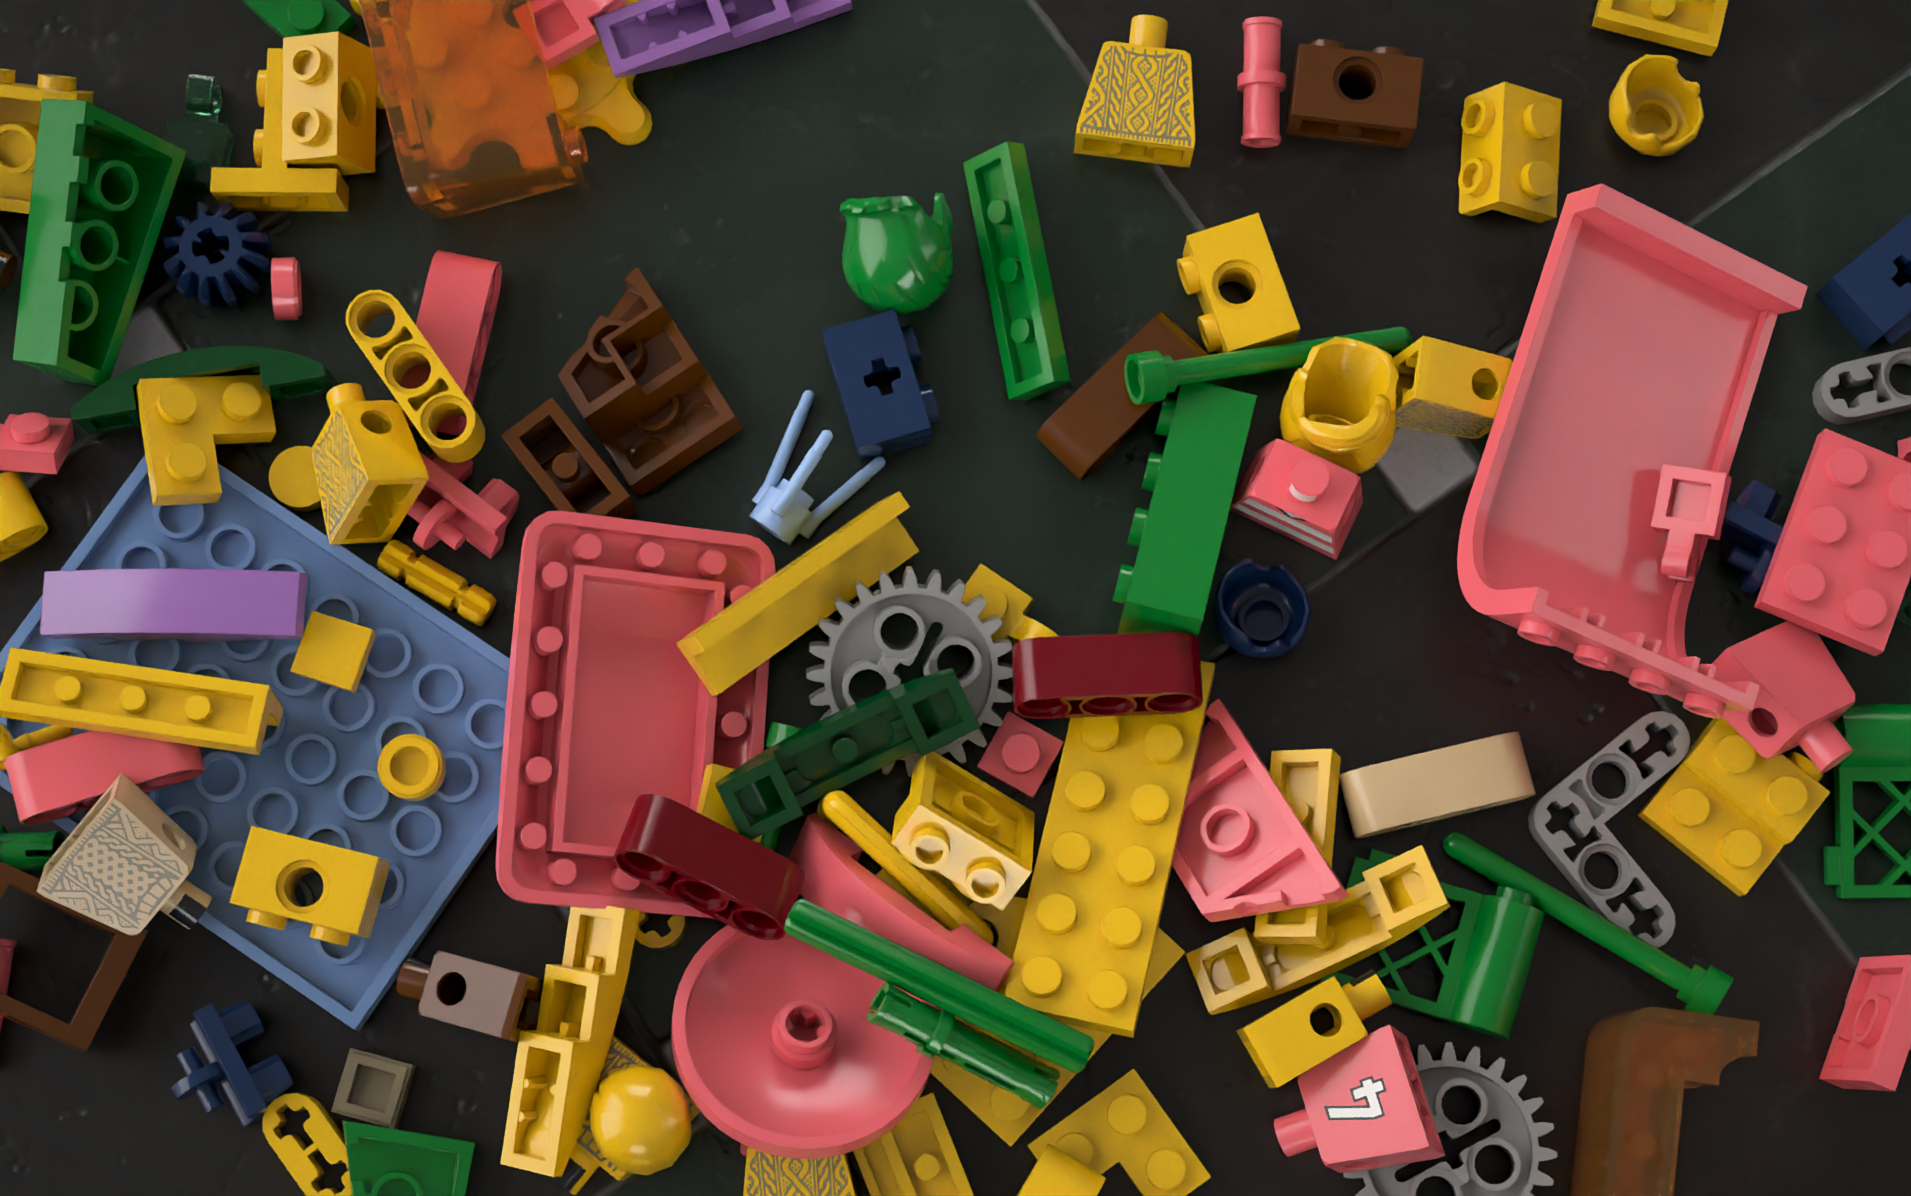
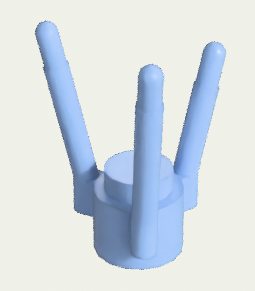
[749,390,886,545]

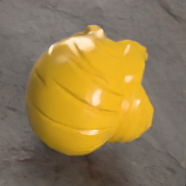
[1279,337,1399,475]

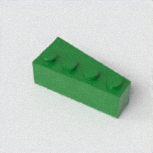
[13,99,187,386]
[1112,382,1257,637]

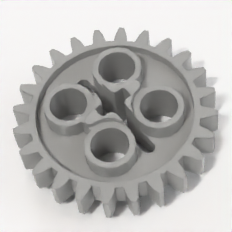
[806,566,1013,777]
[1343,1042,1557,1196]

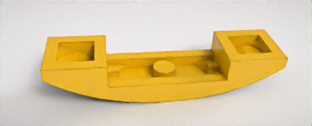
[1185,845,1450,1015]

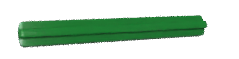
[784,899,1094,1073]

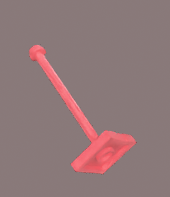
[1819,955,1911,1091]

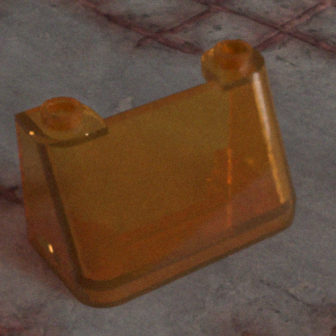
[359,0,588,220]

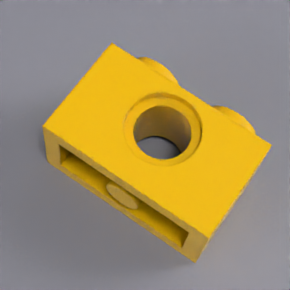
[282,31,376,176]
[1177,213,1301,354]
[229,826,391,947]

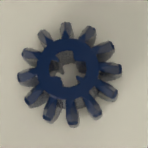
[163,200,272,309]

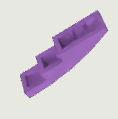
[593,0,853,79]
[40,569,307,643]

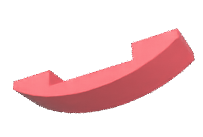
[788,813,1014,993]

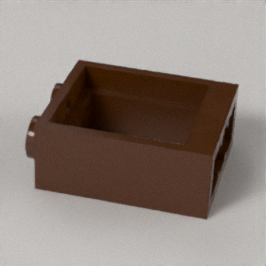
[0,862,148,1052]

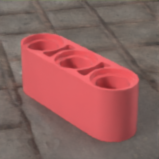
[398,250,502,436]
[4,730,205,825]

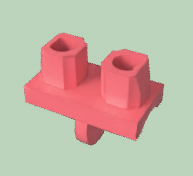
[407,451,520,559]

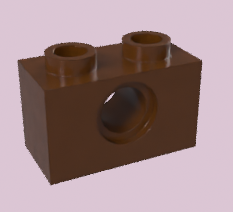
[1285,39,1424,149]
[501,397,638,519]

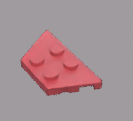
[1172,698,1349,922]

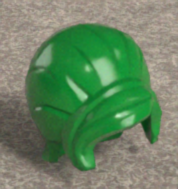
[839,193,953,315]

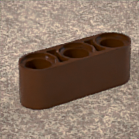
[1035,311,1208,481]

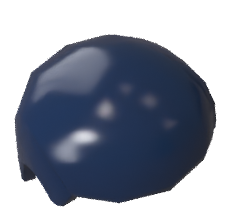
[1213,558,1312,658]

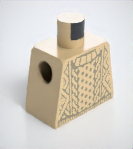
[36,773,212,935]

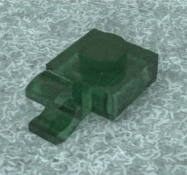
[164,74,235,189]

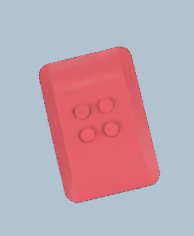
[496,510,776,919]

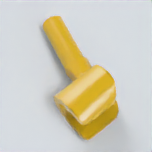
[0,724,74,771]

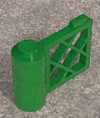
[1823,704,1911,898]
[1319,849,1545,1040]

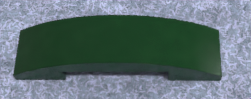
[71,345,337,435]
[715,668,981,840]

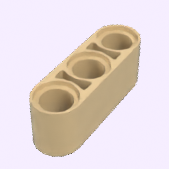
[1339,732,1536,839]

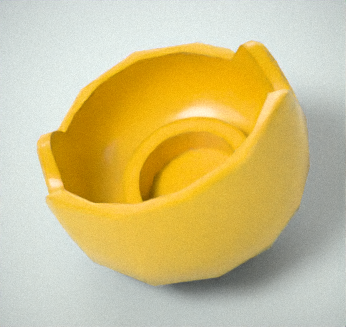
[1609,54,1704,157]
[590,1064,692,1175]

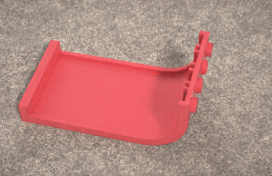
[1457,183,1808,719]

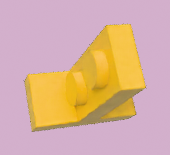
[210,48,349,212]

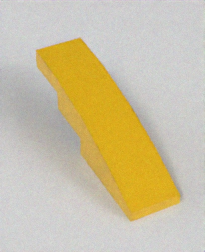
[500,905,640,1177]

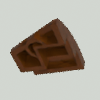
[558,267,744,498]

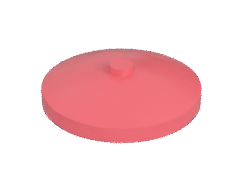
[671,925,936,1159]

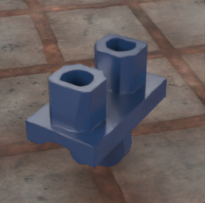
[1720,480,1783,595]
[171,1000,293,1129]

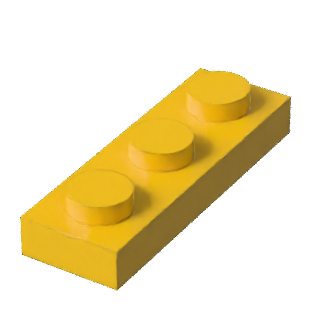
[1254,749,1341,944]

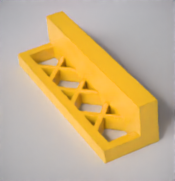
[676,491,919,697]
[0,647,284,755]

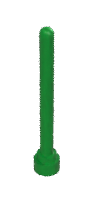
[1124,327,1412,405]
[1443,832,1734,1023]

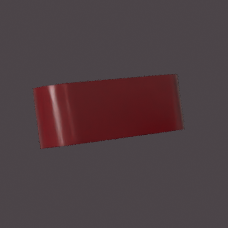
[1012,632,1203,719]
[613,794,805,940]

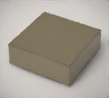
[331,1048,416,1129]

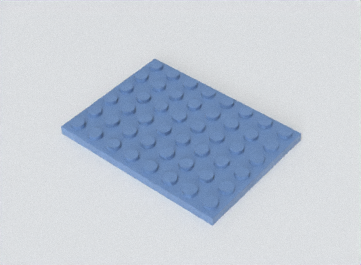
[0,455,510,1031]

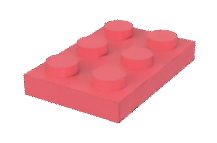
[1754,428,1911,657]

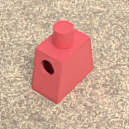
[1712,621,1855,773]

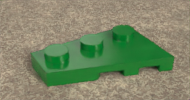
[342,1120,475,1196]

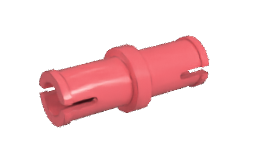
[1237,16,1287,148]

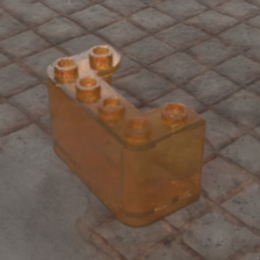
[1570,1007,1760,1196]

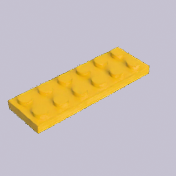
[1004,661,1215,1038]

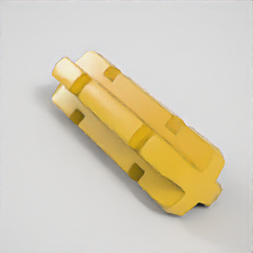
[377,540,497,626]

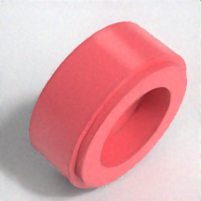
[271,257,302,321]

